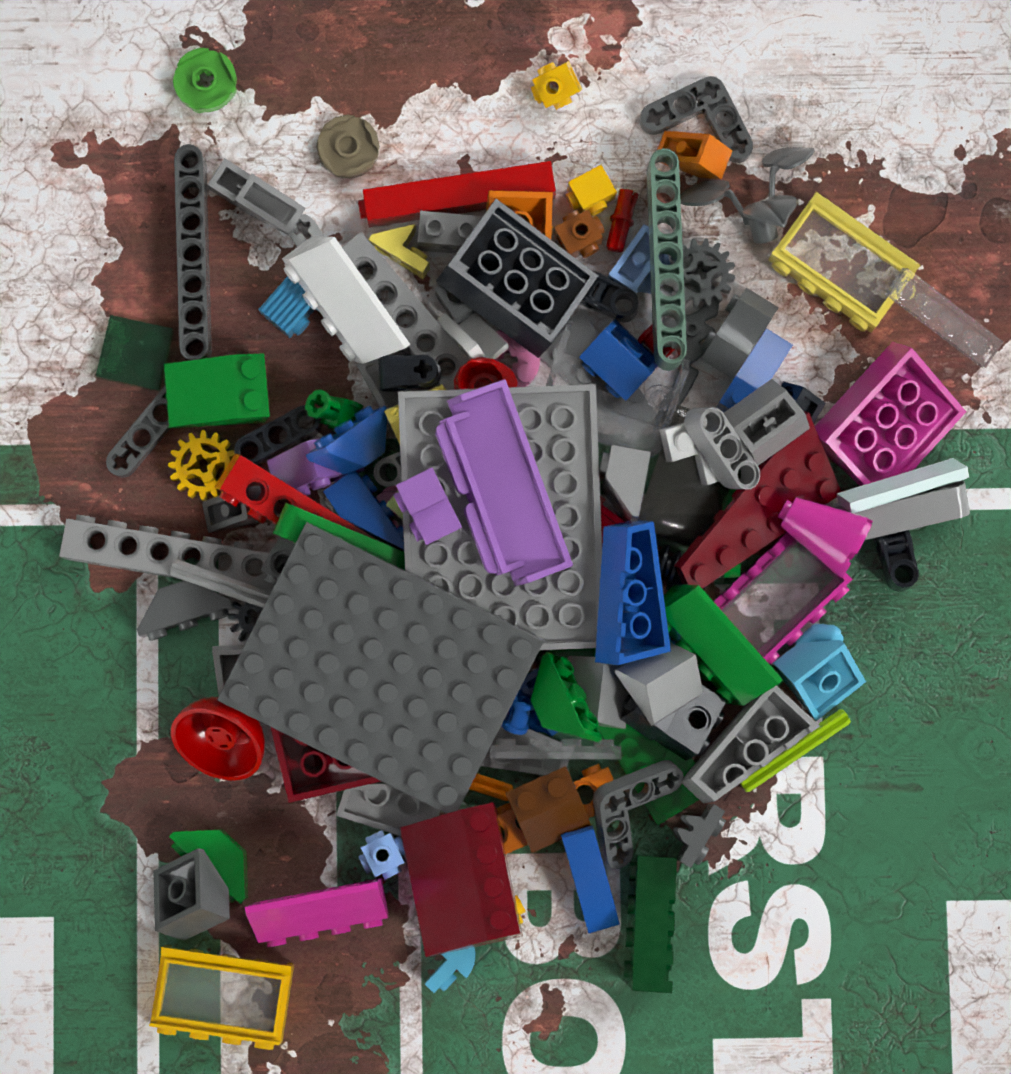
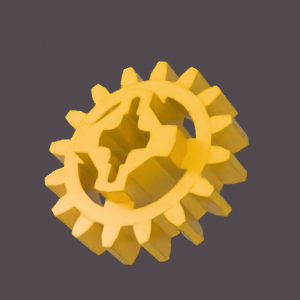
[168,430,235,501]

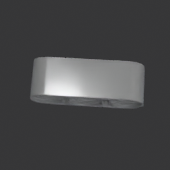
[684,407,760,490]

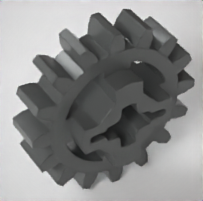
[670,238,735,309]

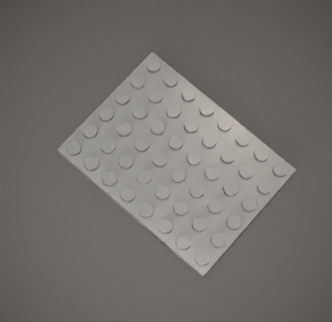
[398,384,602,650]

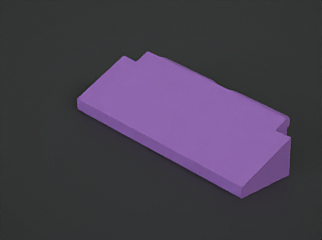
[435,379,573,586]

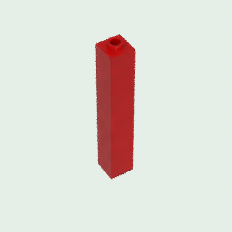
[358,161,556,228]

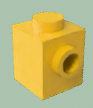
[565,164,617,216]

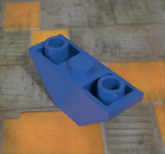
[305,405,388,475]

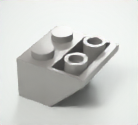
[724,379,810,465]

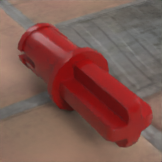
[606,189,639,253]

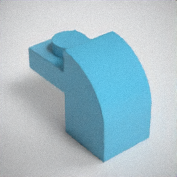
[425,947,475,993]

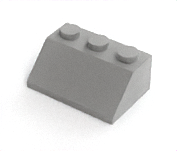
[599,445,651,522]

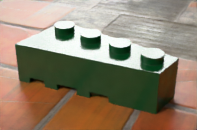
[623,855,677,993]

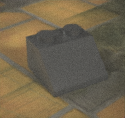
[153,848,230,941]

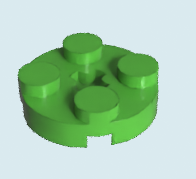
[173,48,237,113]

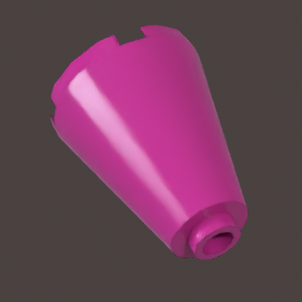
[778,497,873,578]

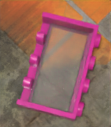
[714,532,853,665]

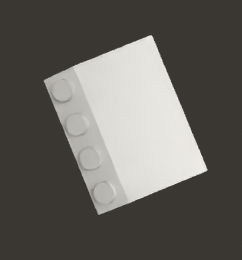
[282,236,410,364]

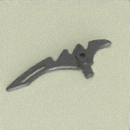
[654,285,719,432]

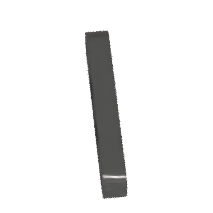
[106,386,171,478]

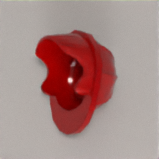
[454,357,518,390]

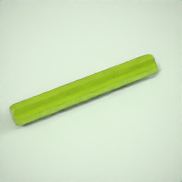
[740,709,851,792]

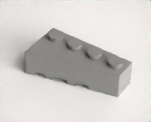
[681,686,820,804]

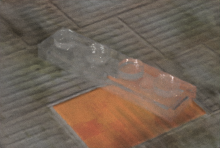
[885,268,1003,368]
[490,739,621,759]

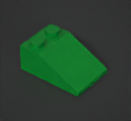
[164,353,270,428]

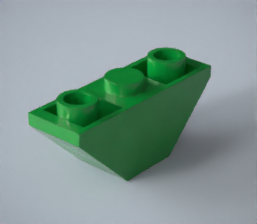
[531,652,603,742]
[169,829,248,904]

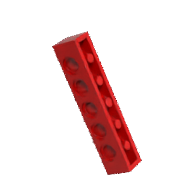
[215,454,380,542]

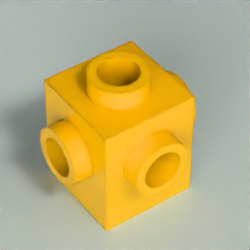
[531,61,583,110]

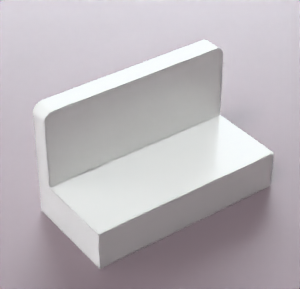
[436,313,509,360]

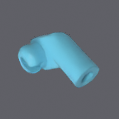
[794,624,843,645]

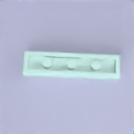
[837,458,969,513]

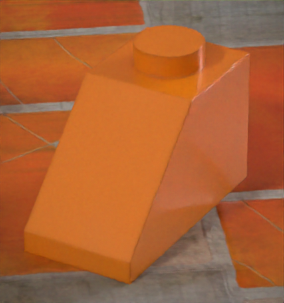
[657,131,732,180]

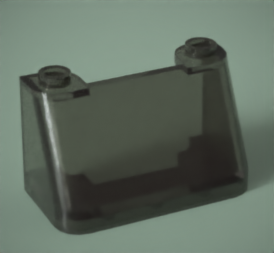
[637,404,729,549]

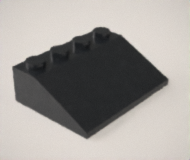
[436,199,598,358]

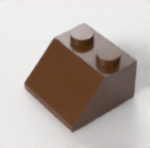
[505,766,591,853]

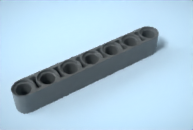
[174,144,212,361]

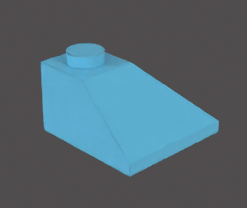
[773,640,866,721]

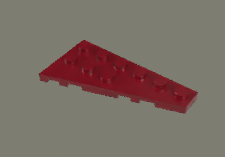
[674,411,841,589]

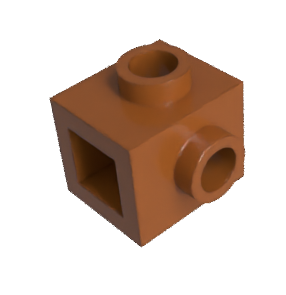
[553,210,605,258]

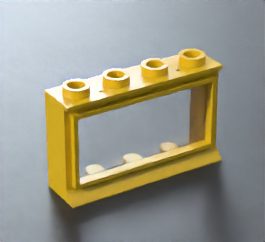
[149,945,294,1050]

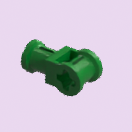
[305,390,364,432]

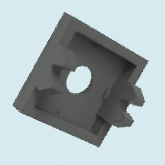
[672,804,726,868]

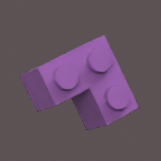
[267,439,365,496]
[393,468,462,545]

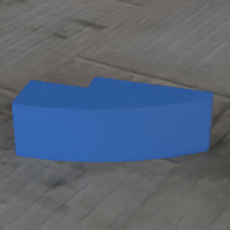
[561,826,620,933]

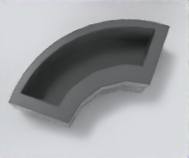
[701,288,779,379]

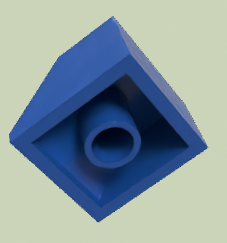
[579,319,658,401]

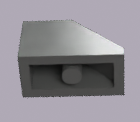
[202,486,277,533]

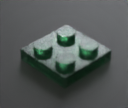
[96,315,174,392]

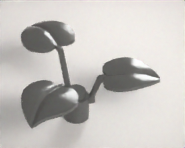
[680,147,815,243]

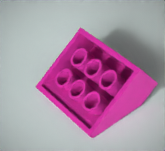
[815,342,966,486]
[245,878,389,947]

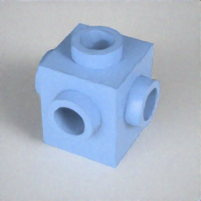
[359,830,406,880]

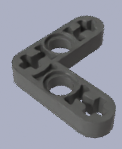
[640,76,753,163]
[593,760,684,869]

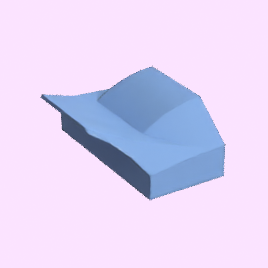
[608,224,671,294]

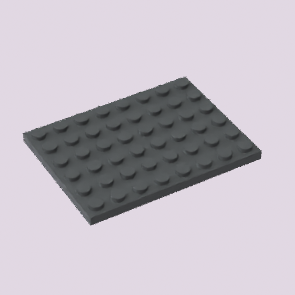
[217,522,544,813]

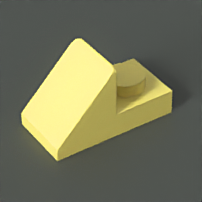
[368,224,430,279]

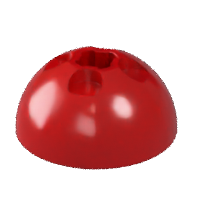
[171,696,265,781]

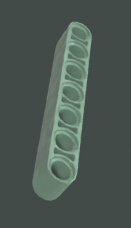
[647,148,687,371]

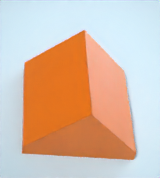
[486,191,553,239]

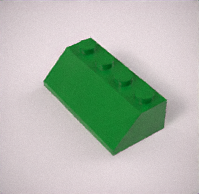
[664,585,783,706]

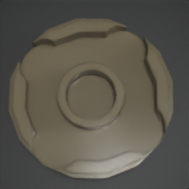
[316,115,380,179]

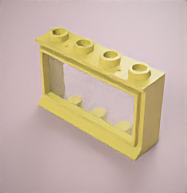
[768,192,920,333]

